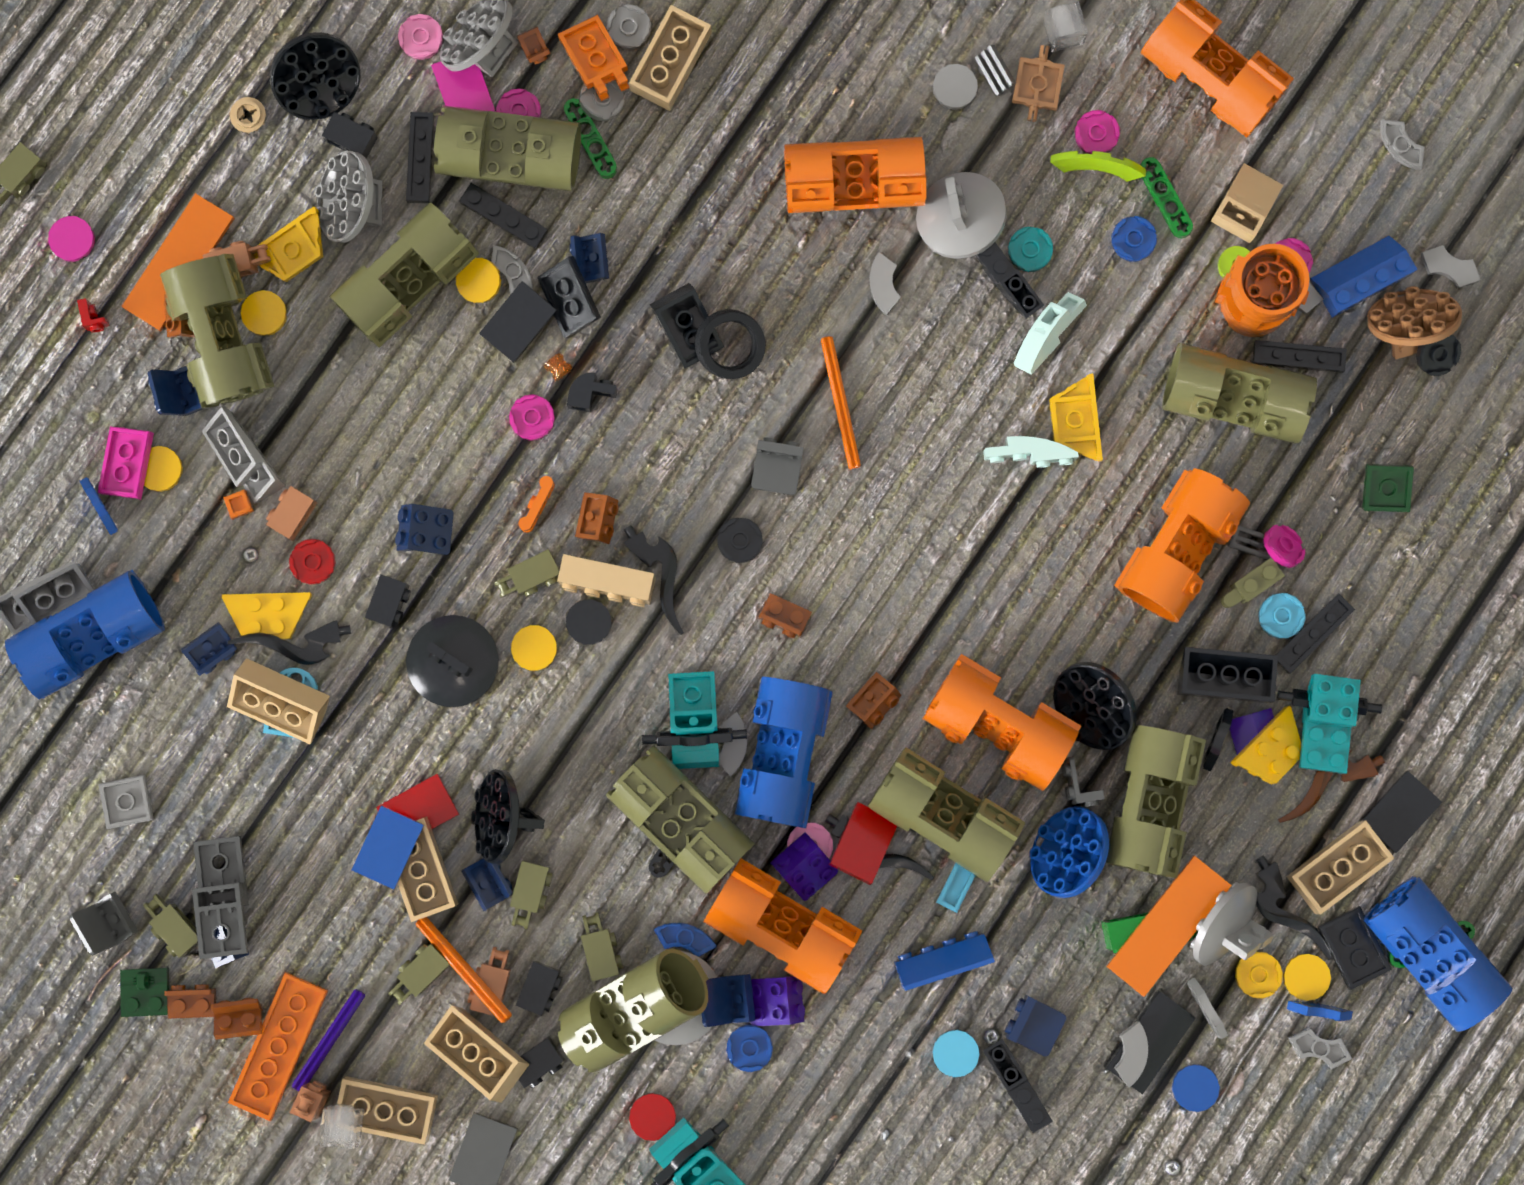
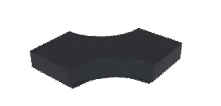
[1203,708,1234,772]

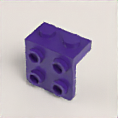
[770,832,838,901]
[750,975,805,1026]

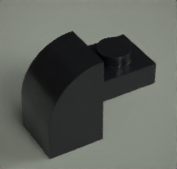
[567,373,618,412]

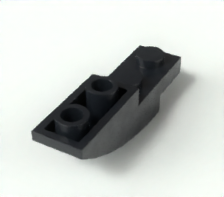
[975,242,1044,319]
[983,1039,1053,1134]

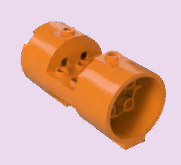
[1141,0,1294,138]
[784,137,926,213]
[1214,244,1309,337]
[1114,468,1250,623]
[922,654,1081,791]
[703,858,862,994]

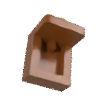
[517,26,550,64]

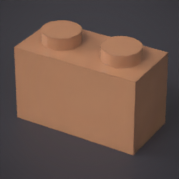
[266,486,318,541]

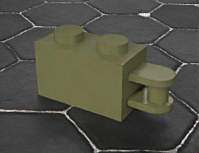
[0,142,47,206]
[494,549,560,598]
[1221,558,1285,608]
[510,861,553,930]
[143,894,198,958]
[581,912,623,981]
[388,943,450,1005]

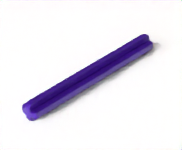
[292,989,365,1091]

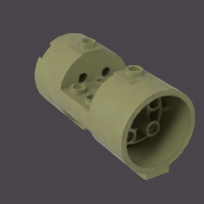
[434,105,581,191]
[329,202,479,348]
[160,254,275,409]
[1162,343,1317,444]
[1106,725,1206,878]
[605,745,755,894]
[868,747,1025,882]
[558,949,709,1072]

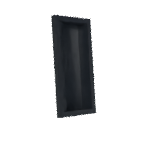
[1104,990,1196,1095]

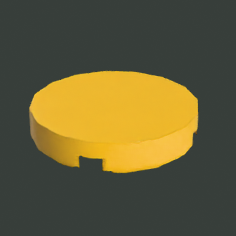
[456,258,501,303]
[241,290,287,336]
[144,446,183,492]
[511,625,557,671]
[1235,952,1283,999]
[1283,954,1331,1001]

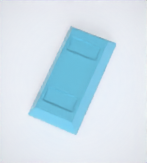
[936,863,975,913]

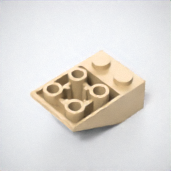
[1211,163,1283,243]

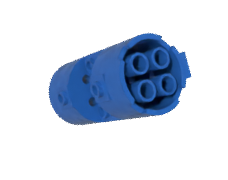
[5,570,165,700]
[735,677,833,828]
[1364,876,1513,1032]

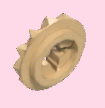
[230,97,267,134]

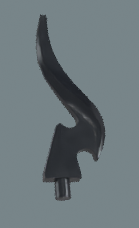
[624,525,684,635]
[228,620,351,665]
[825,814,934,880]
[1255,855,1332,960]

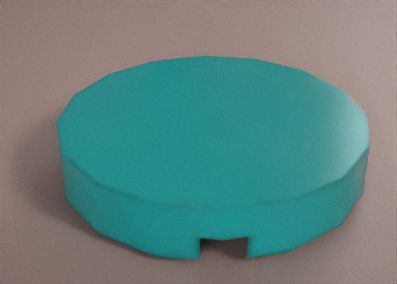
[1008,226,1053,272]

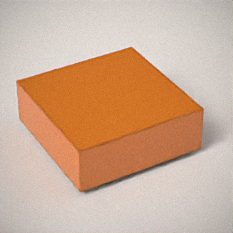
[223,489,254,520]

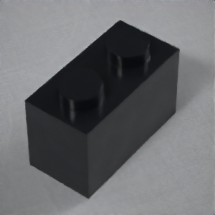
[322,112,378,159]
[365,574,411,629]
[516,961,563,1016]
[519,1036,565,1088]

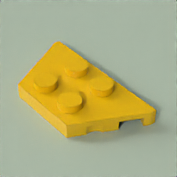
[254,206,323,282]
[1049,373,1103,462]
[222,592,312,640]
[1230,705,1301,785]

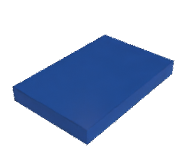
[351,806,424,889]

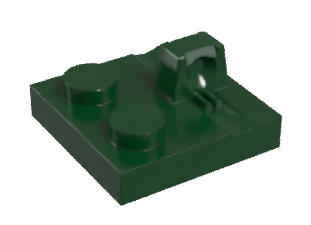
[1362,464,1414,512]
[120,968,169,1017]

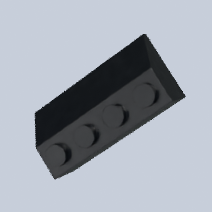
[1177,647,1278,703]

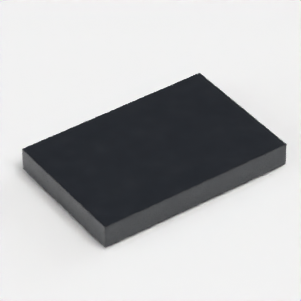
[537,256,601,338]
[479,281,558,363]
[1361,771,1442,853]
[1317,906,1392,990]

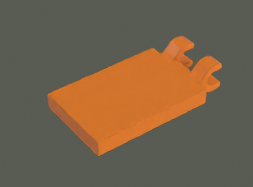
[558,15,630,101]

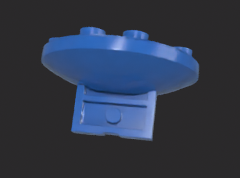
[1029,807,1109,898]

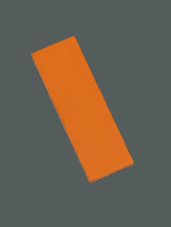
[121,193,235,331]
[1106,856,1232,997]
[228,972,329,1121]

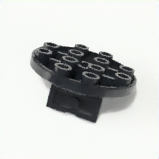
[270,32,361,120]
[406,615,499,707]
[1053,662,1137,750]
[471,769,545,864]

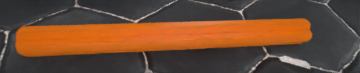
[821,336,861,469]
[416,917,512,1023]

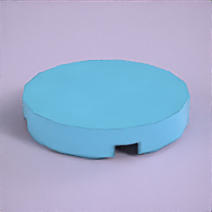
[1259,593,1306,639]
[932,1030,979,1077]

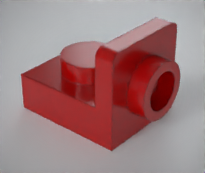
[77,298,110,333]

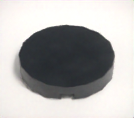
[1416,335,1461,376]
[717,518,763,563]
[566,599,612,645]

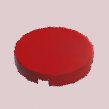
[289,539,336,585]
[629,1093,676,1141]

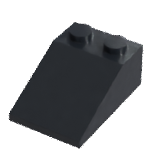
[649,283,724,369]

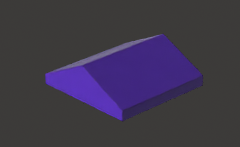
[1229,708,1274,755]

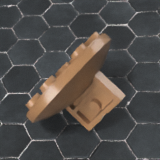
[1367,286,1462,359]

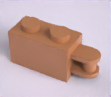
[202,241,271,278]
[467,947,511,1016]
[290,1080,331,1122]

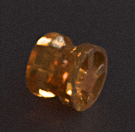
[544,353,572,381]

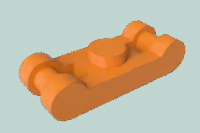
[518,476,555,533]

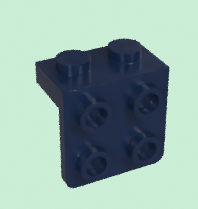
[147,366,203,416]
[395,504,454,555]
[701,974,755,1027]
[1005,995,1066,1057]

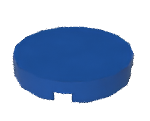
[1111,216,1157,262]
[726,1025,773,1072]
[1172,1064,1220,1112]

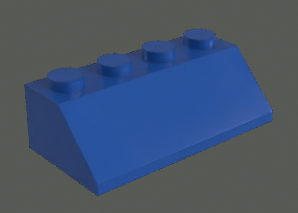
[1310,236,1417,318]
[894,931,995,991]

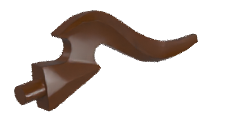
[1278,750,1385,823]

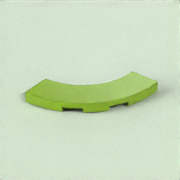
[1050,151,1146,182]

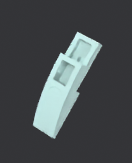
[1014,292,1087,375]
[983,436,1079,468]

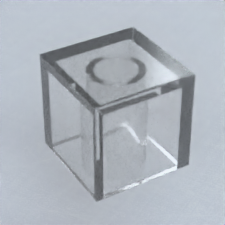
[1043,2,1088,52]
[319,1104,364,1149]

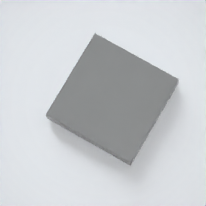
[98,775,154,830]

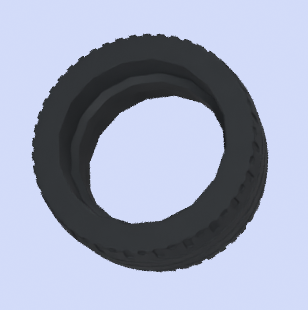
[695,309,766,379]

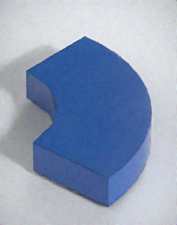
[80,477,118,535]
[654,923,717,957]
[1287,1001,1353,1021]

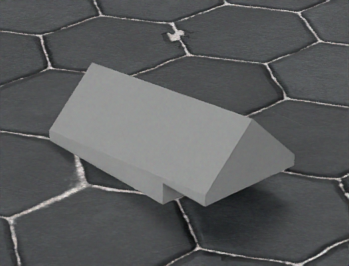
[202,406,286,504]
[0,561,94,635]

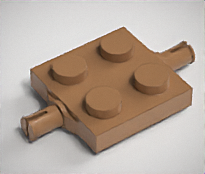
[1012,45,1065,122]

